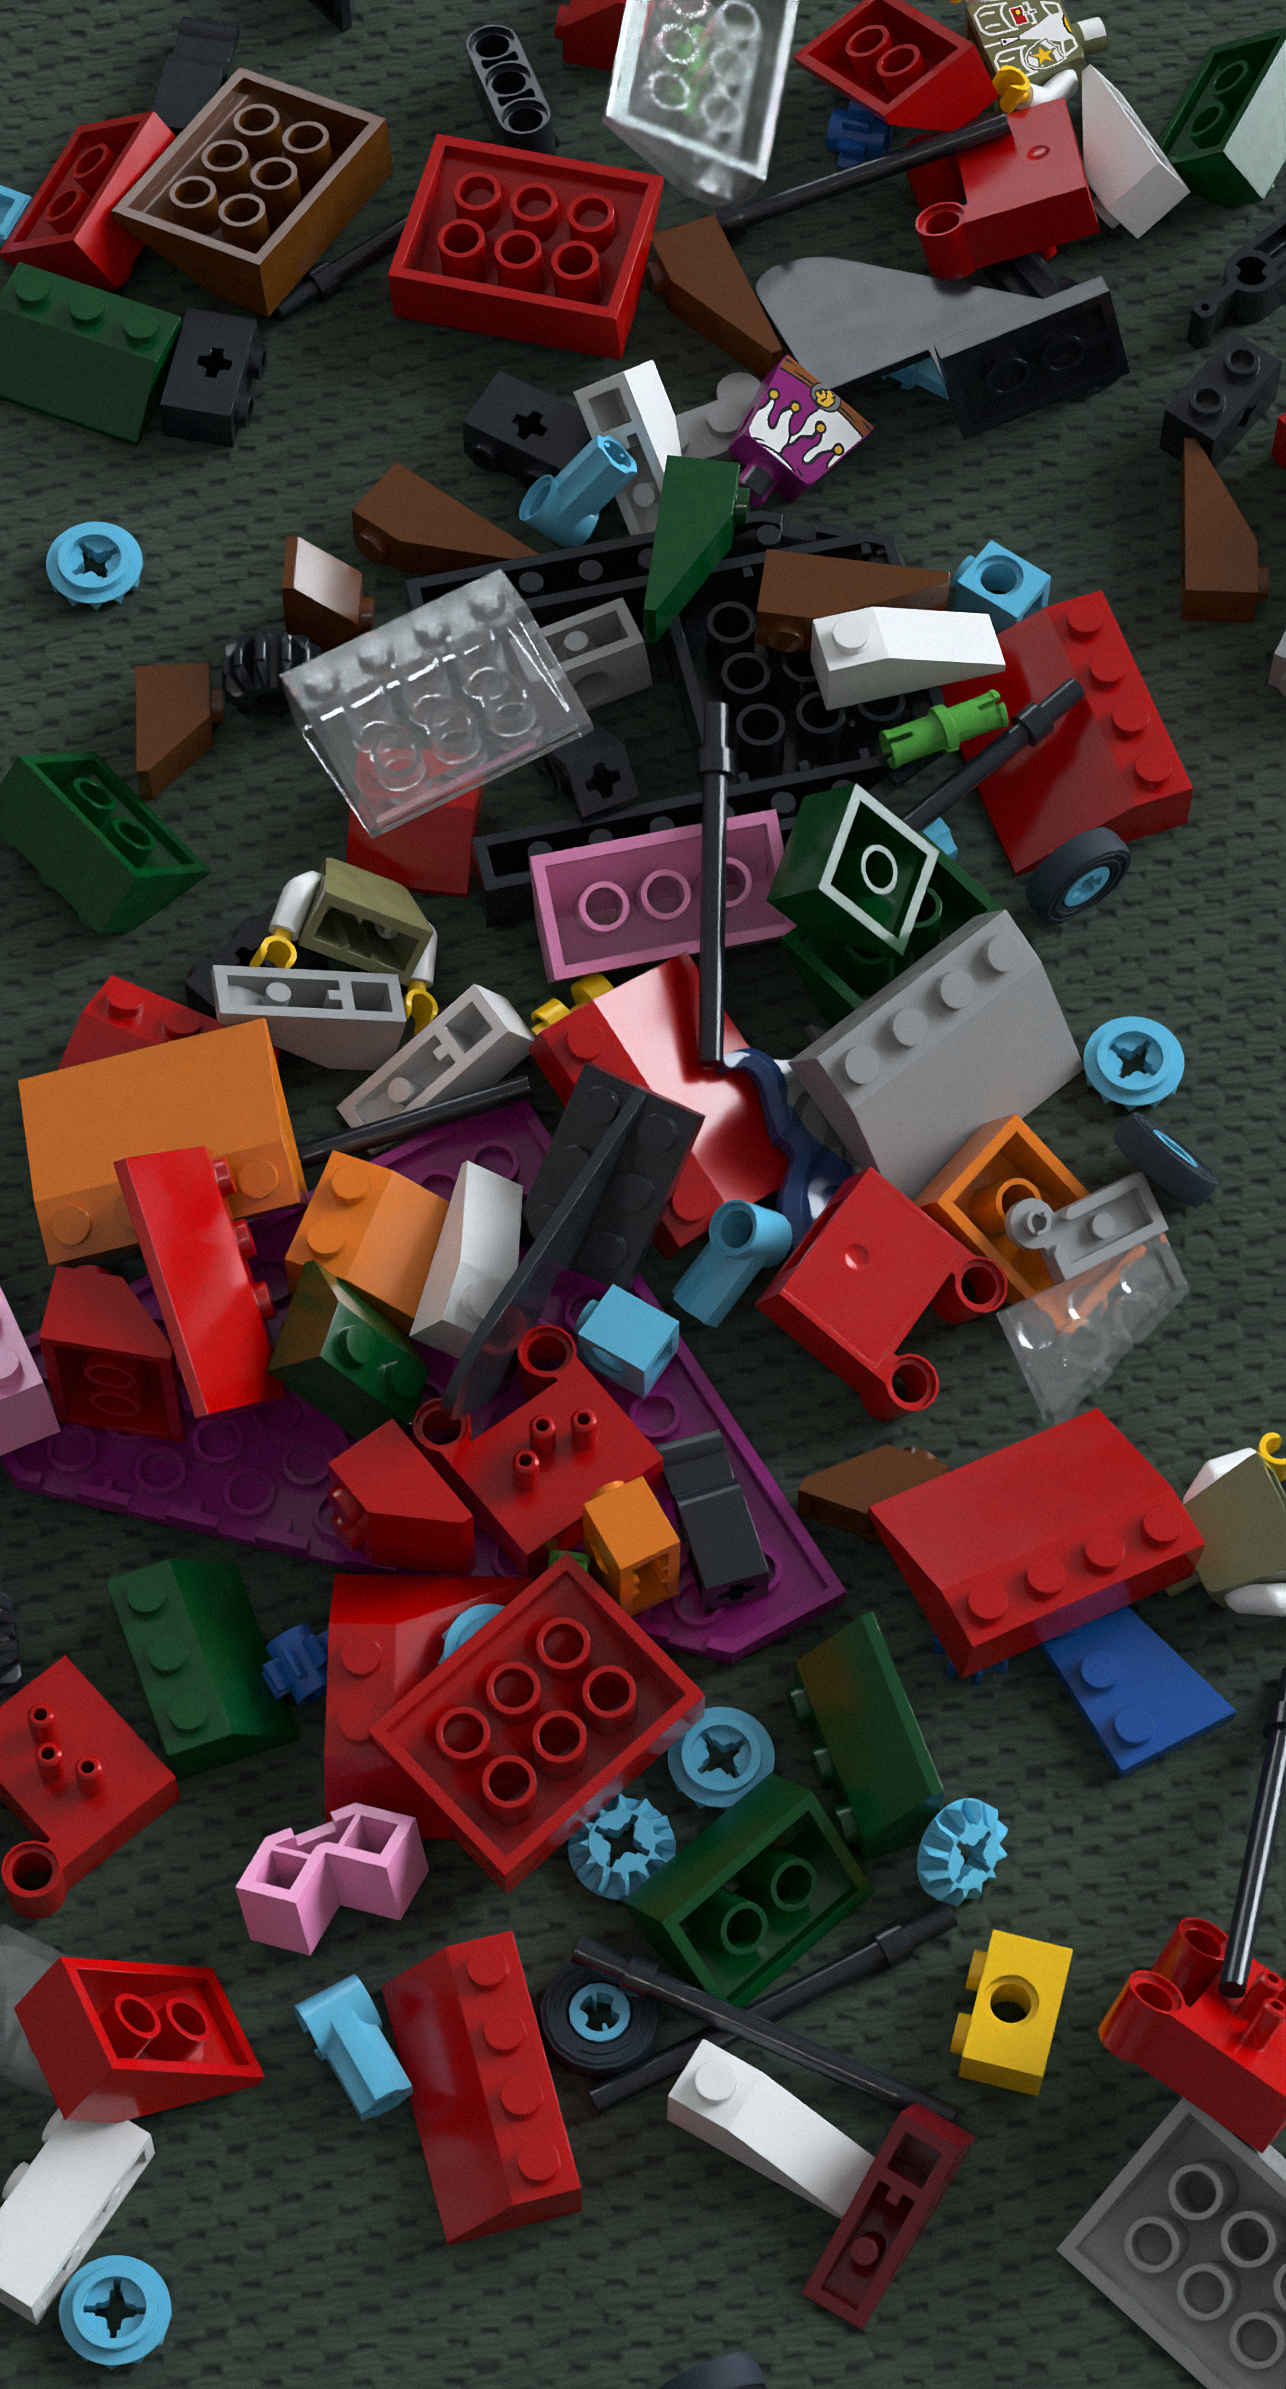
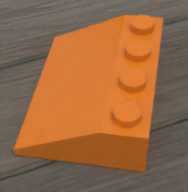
[18,1018,310,1267]

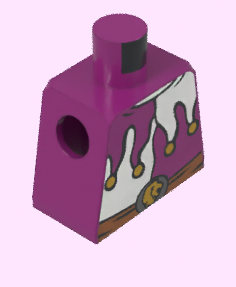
[728,354,874,507]

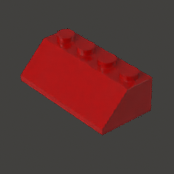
[381,1930,582,2245]

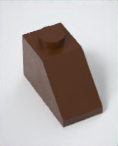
[282,536,375,655]
[135,663,225,801]
[797,1444,949,1546]

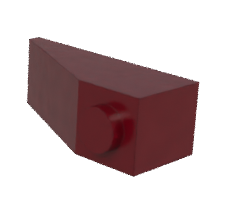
[802,2102,976,2330]

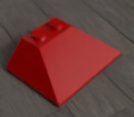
[324,1574,534,1840]

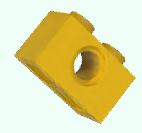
[950,1929,1073,2097]

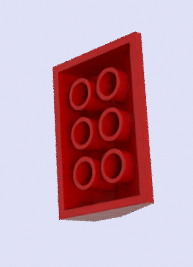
[388,134,664,360]
[940,590,1193,877]
[528,951,788,1261]
[113,1146,292,1422]
[867,1408,1206,1679]
[367,1552,705,1895]

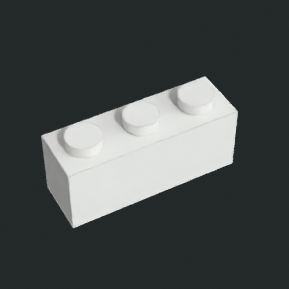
[0,2108,155,2325]

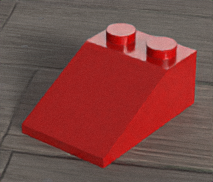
[14,1957,265,2123]

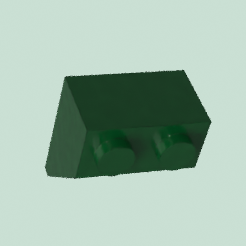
[766,783,939,958]
[267,1260,429,1440]

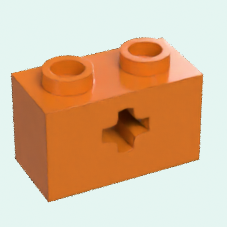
[583,1475,680,1617]

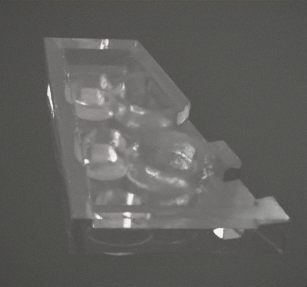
[996,1232,1190,1428]

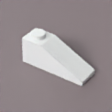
[1082,64,1191,239]
[573,359,682,536]
[810,607,1006,710]
[336,984,535,1155]
[409,1160,523,1359]
[667,2039,875,2220]

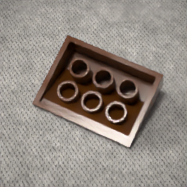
[111,67,393,317]

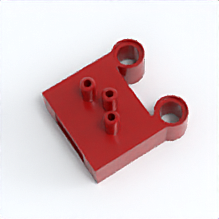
[904,97,1100,281]
[754,1166,1008,1422]
[413,1324,664,1577]
[0,1655,180,1919]
[1098,1917,1286,2154]

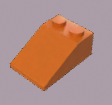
[913,1113,1143,1341]
[285,1150,450,1334]

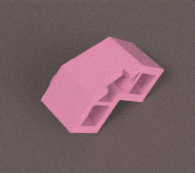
[235,1803,429,1956]

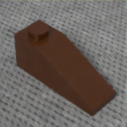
[644,214,783,379]
[1180,438,1269,623]
[352,462,538,576]
[755,549,951,652]

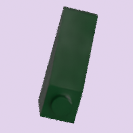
[643,455,750,644]

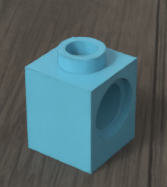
[952,540,1051,635]
[574,1284,679,1399]

